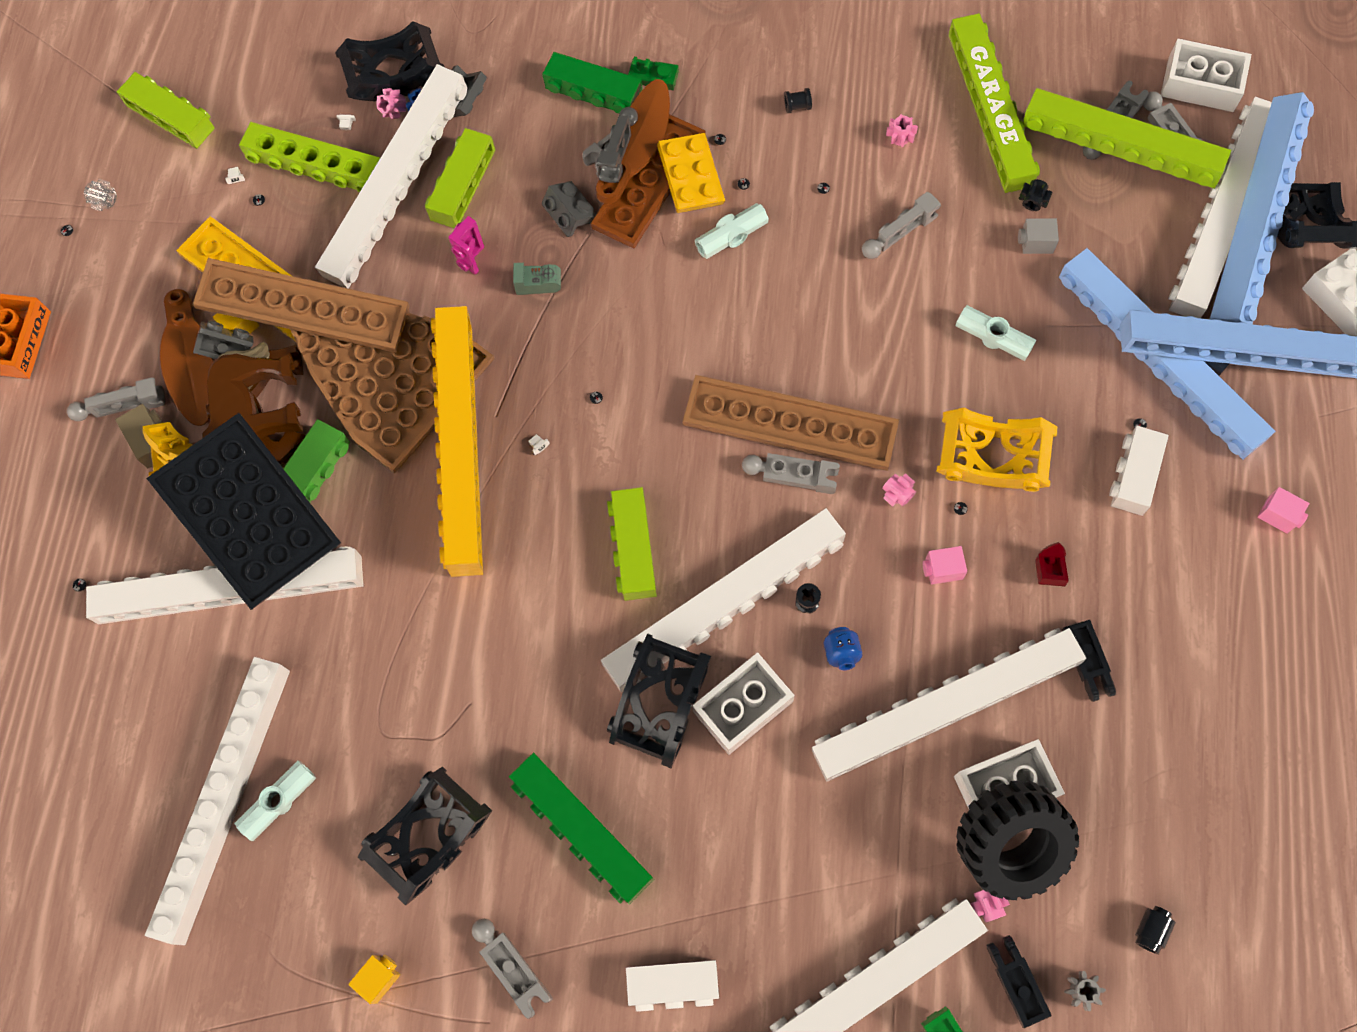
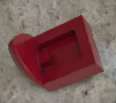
[1035,542,1069,587]

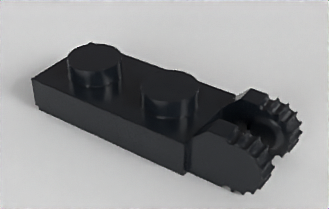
[1061,620,1116,702]
[987,935,1052,1028]

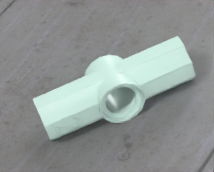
[695,203,769,259]
[955,305,1036,361]
[234,761,316,841]

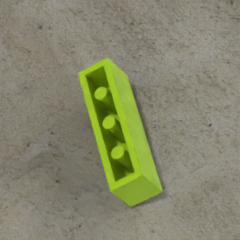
[117,72,215,149]
[425,128,495,228]
[607,487,657,601]

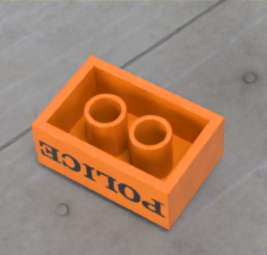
[0,294,51,379]

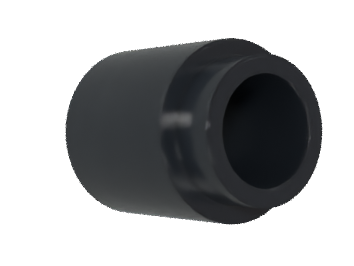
[1135,906,1176,955]

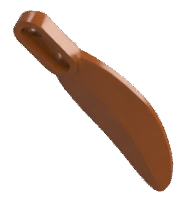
[596,79,670,204]
[160,289,213,426]

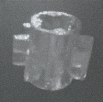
[84,179,117,211]

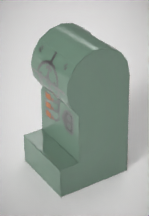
[513,263,561,295]

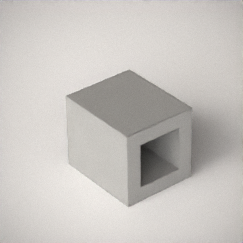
[1018,218,1059,254]

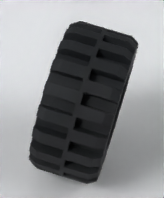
[956,780,1079,900]

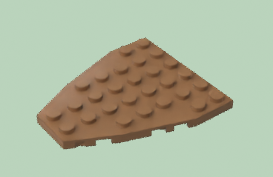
[290,310,494,474]

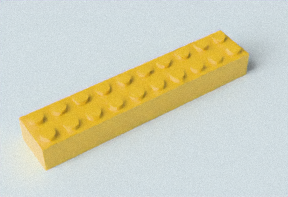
[431,306,483,577]

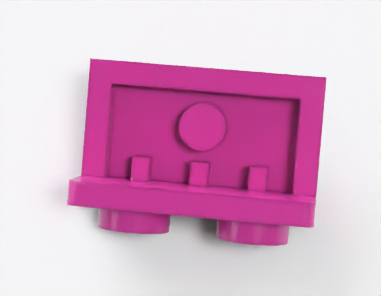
[448,216,484,275]

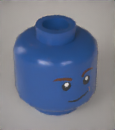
[823,627,863,671]

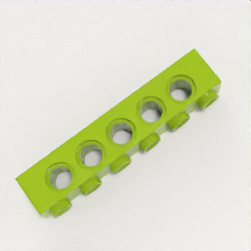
[239,122,380,192]

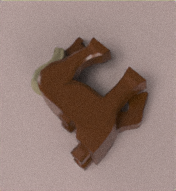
[190,342,306,465]

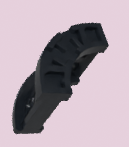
[335,21,444,101]
[1277,182,1357,249]
[607,633,711,769]
[358,767,492,906]

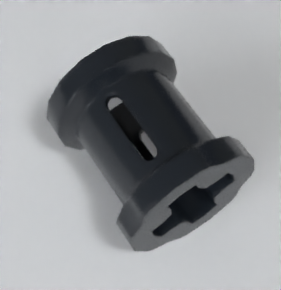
[784,88,812,114]
[796,583,821,614]

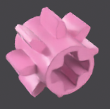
[377,88,406,119]
[886,114,918,147]
[882,474,916,507]
[970,890,1010,923]

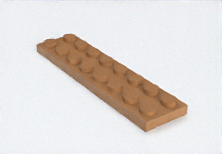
[193,258,410,352]
[683,375,899,471]

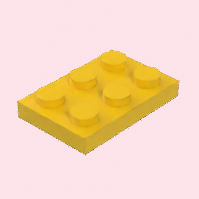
[657,133,725,213]

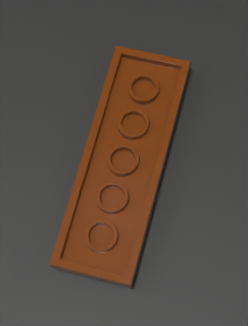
[591,114,706,249]

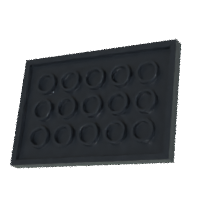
[146,413,341,610]

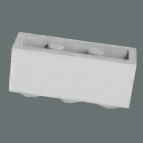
[1109,426,1169,516]
[626,960,719,1011]

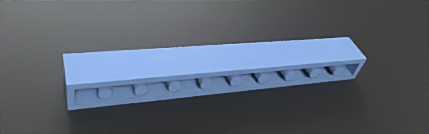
[1210,92,1314,324]
[1059,248,1276,460]
[1120,310,1357,378]

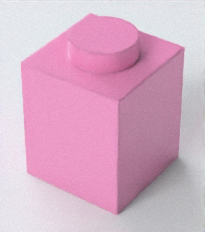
[1257,487,1310,533]
[923,546,967,585]

